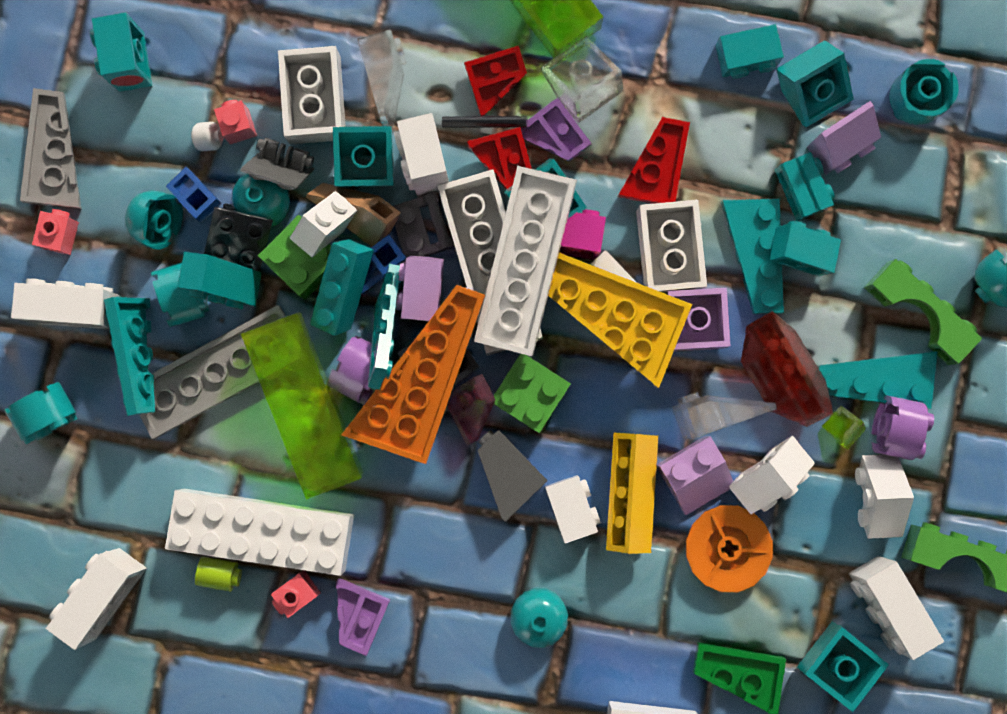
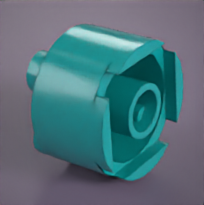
[889,59,959,125]
[151,263,210,327]
[4,382,78,445]

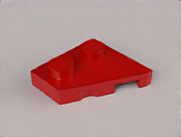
[464,45,527,116]
[466,127,532,190]

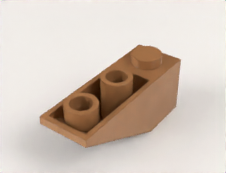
[306,183,401,247]

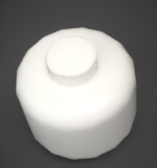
[191,122,224,151]

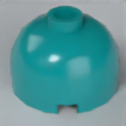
[231,174,290,227]
[125,190,183,250]
[974,249,1007,308]
[510,588,568,648]

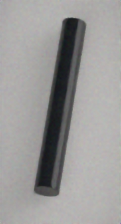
[442,116,528,128]

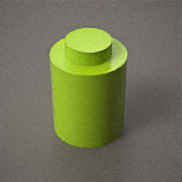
[195,556,242,592]

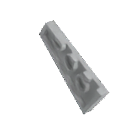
[20,88,82,210]

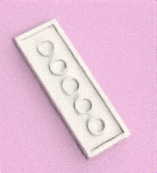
[474,166,577,356]

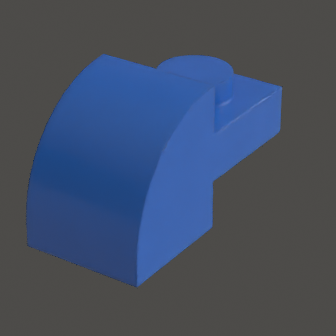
[166,167,222,223]
[362,234,407,294]

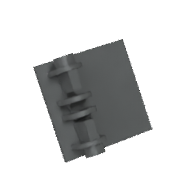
[240,138,315,190]

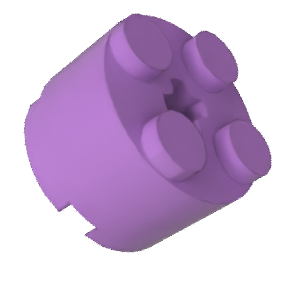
[327,335,390,405]
[871,395,934,460]

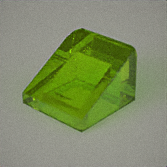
[822,406,866,449]

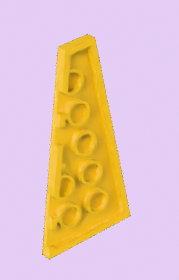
[548,253,692,388]

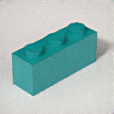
[310,239,374,336]
[177,252,262,310]

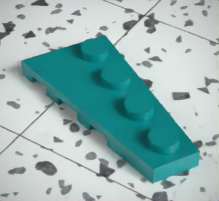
[721,199,784,314]
[368,263,400,390]
[104,297,155,416]
[814,351,938,409]

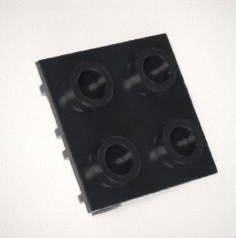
[203,203,273,272]

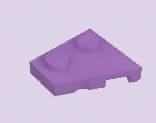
[521,97,592,162]
[336,578,391,656]

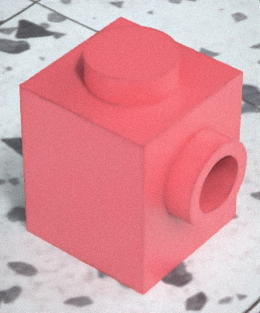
[214,100,257,145]
[32,209,79,255]
[271,570,321,618]

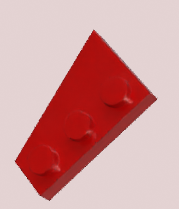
[617,117,690,204]

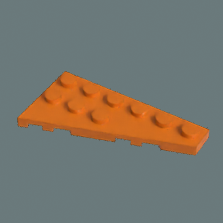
[341,285,485,464]

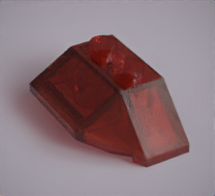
[741,311,833,427]

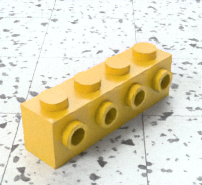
[606,433,658,554]

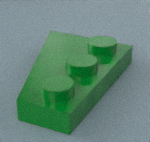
[693,642,786,714]

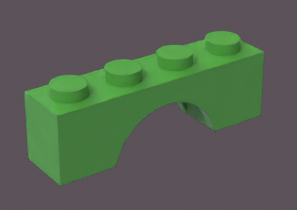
[863,259,982,365]
[901,522,1007,592]

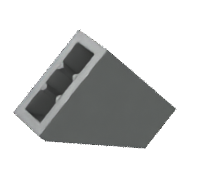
[478,430,548,522]

